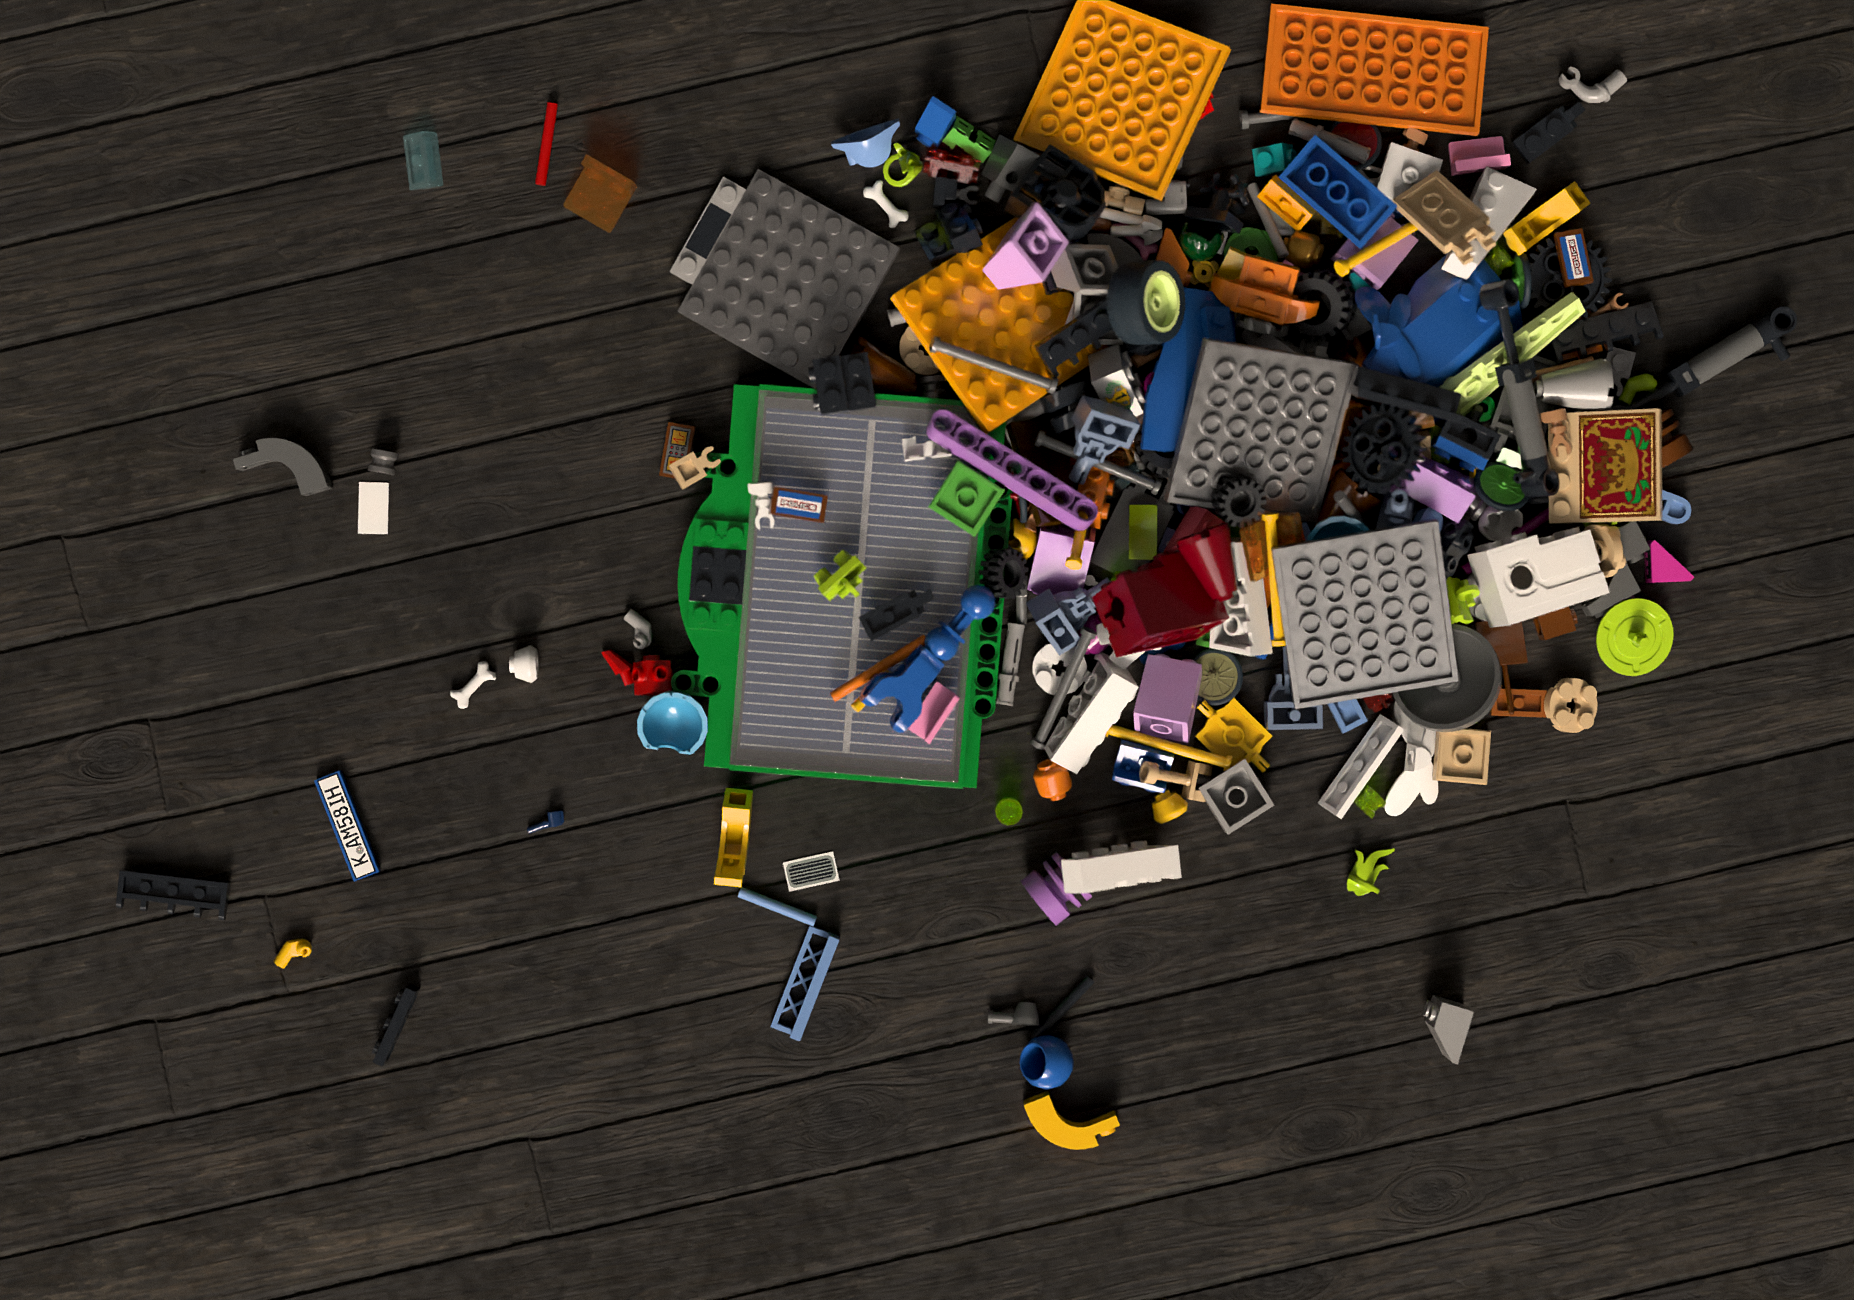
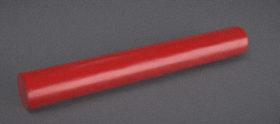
[535,102,558,186]

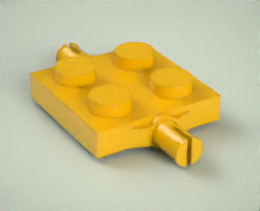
[1195,698,1272,773]

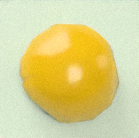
[1009,518,1038,559]

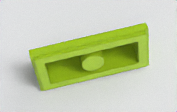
[1129,505,1157,560]

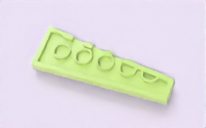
[1440,292,1586,416]

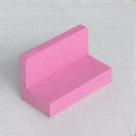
[1448,136,1511,176]
[908,682,960,744]

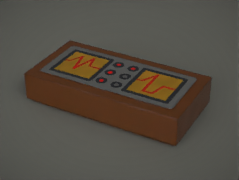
[659,422,696,479]

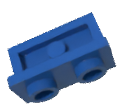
[1112,740,1174,793]

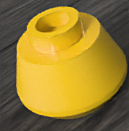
[1152,789,1188,824]

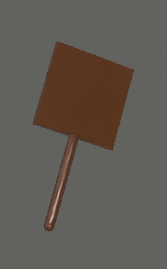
[1475,621,1528,715]

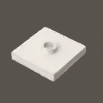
[1376,142,1443,201]

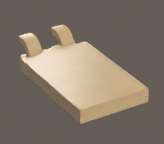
[1393,170,1496,266]

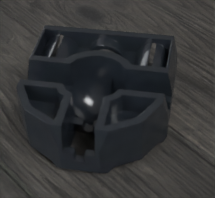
[1004,144,1106,243]

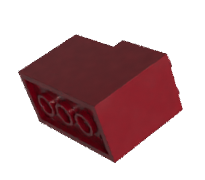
[1092,550,1230,658]

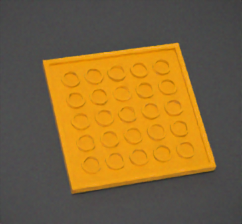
[1013,0,1231,201]
[890,217,1108,434]

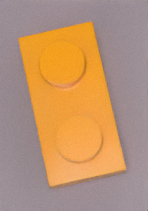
[1257,174,1316,231]

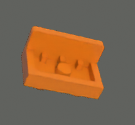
[1077,466,1115,529]

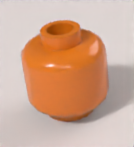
[1033,759,1072,801]

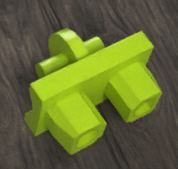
[814,550,867,601]
[1446,576,1480,625]

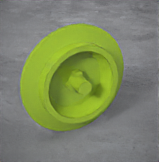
[1596,598,1674,676]

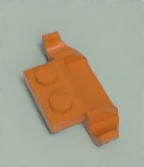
[1211,254,1320,325]

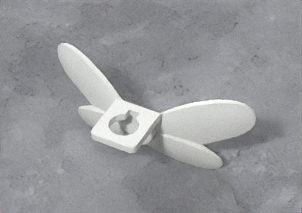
[1384,701,1438,816]

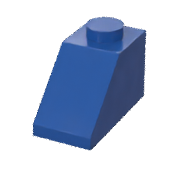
[915,96,956,148]

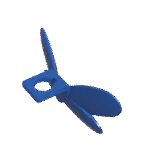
[1355,286,1420,380]

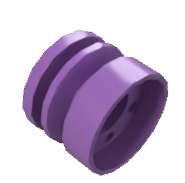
[1021,852,1093,926]

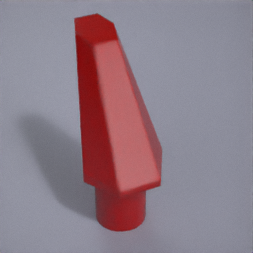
[601,650,634,686]

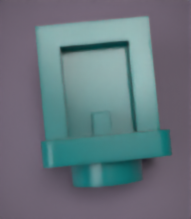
[1252,143,1297,177]

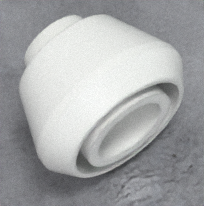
[509,645,539,683]

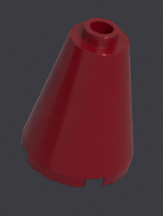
[1176,522,1238,602]

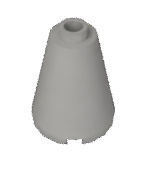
[1534,358,1613,412]

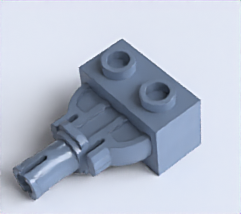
[1068,395,1140,484]
[1376,490,1421,529]
[1026,577,1110,656]
[1264,647,1323,730]

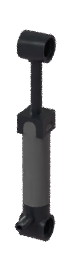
[1479,279,1560,498]
[1610,307,1797,411]

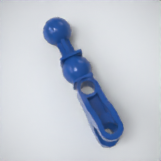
[860,585,995,733]

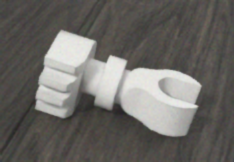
[748,482,775,530]

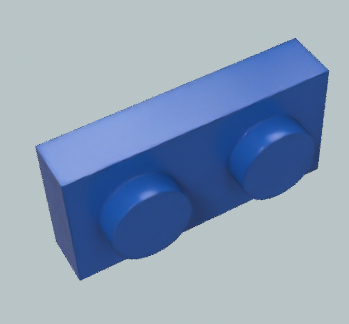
[1200,306,1234,343]
[1431,436,1488,472]

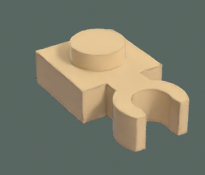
[669,446,721,490]

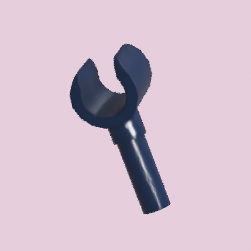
[527,811,564,834]

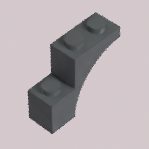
[1581,521,1650,618]

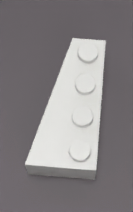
[1441,167,1537,280]
[1209,537,1273,656]
[1044,652,1139,774]
[1061,841,1181,893]

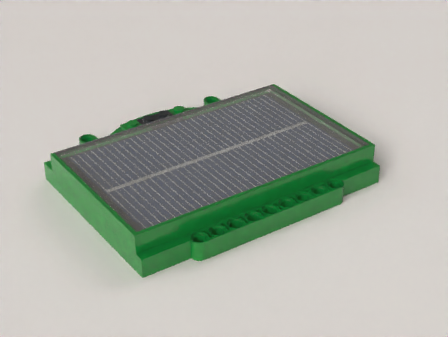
[671,384,1013,789]

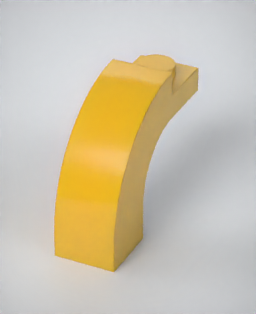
[1503,181,1591,256]
[714,788,753,887]
[1023,1091,1120,1150]

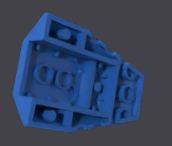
[1361,253,1523,387]
[1140,287,1238,452]

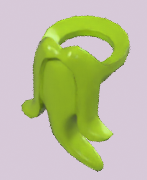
[883,143,923,187]
[1347,848,1395,896]

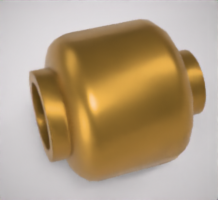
[1283,231,1324,269]

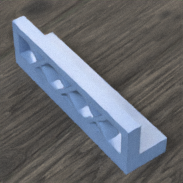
[770,925,840,1041]

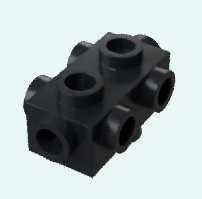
[1440,517,1474,580]

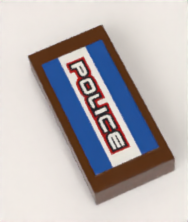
[1553,228,1594,288]
[768,487,828,523]

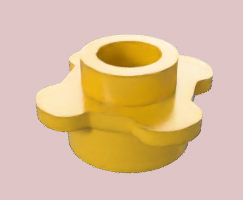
[1190,260,1219,288]

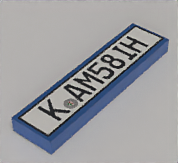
[314,770,381,881]

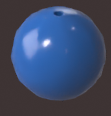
[1020,1035,1074,1090]

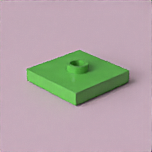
[928,460,1005,537]

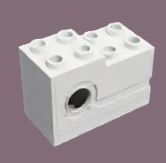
[1467,527,1610,628]

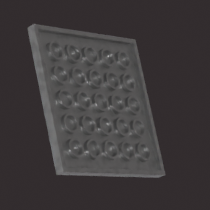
[678,169,901,389]
[1164,338,1359,523]
[1271,519,1459,709]

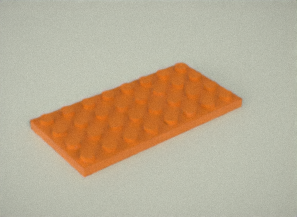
[1260,3,1489,136]

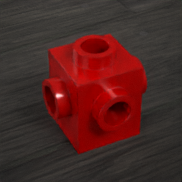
[631,655,673,695]

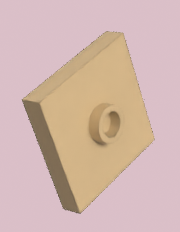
[1432,728,1491,785]

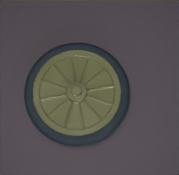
[1192,648,1243,706]

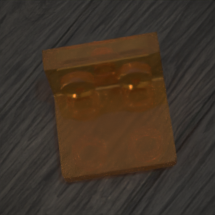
[564,154,637,233]
[1240,512,1305,582]

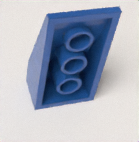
[1279,135,1398,249]

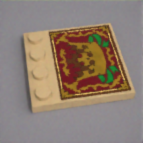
[1548,409,1662,524]

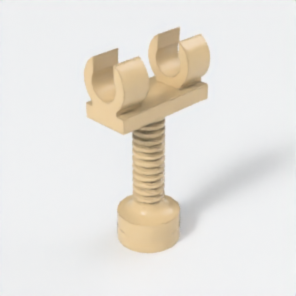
[1139,761,1213,802]

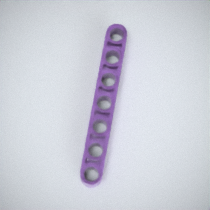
[926,410,1098,531]

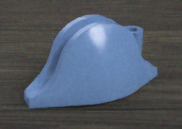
[831,118,900,167]

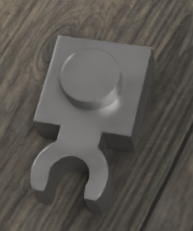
[1604,347,1636,397]

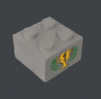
[1088,343,1145,417]

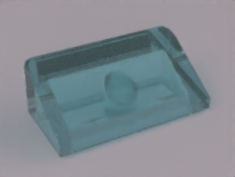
[403,131,443,190]

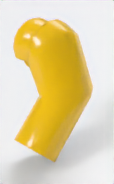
[273,939,312,968]

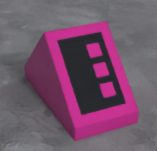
[1644,540,1694,583]

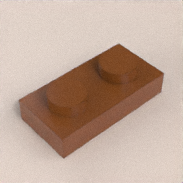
[1489,688,1547,718]

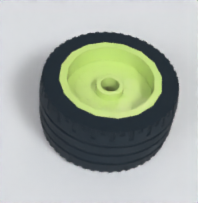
[1107,260,1186,345]

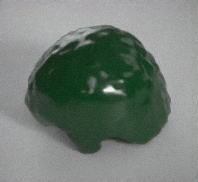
[1178,222,1224,262]

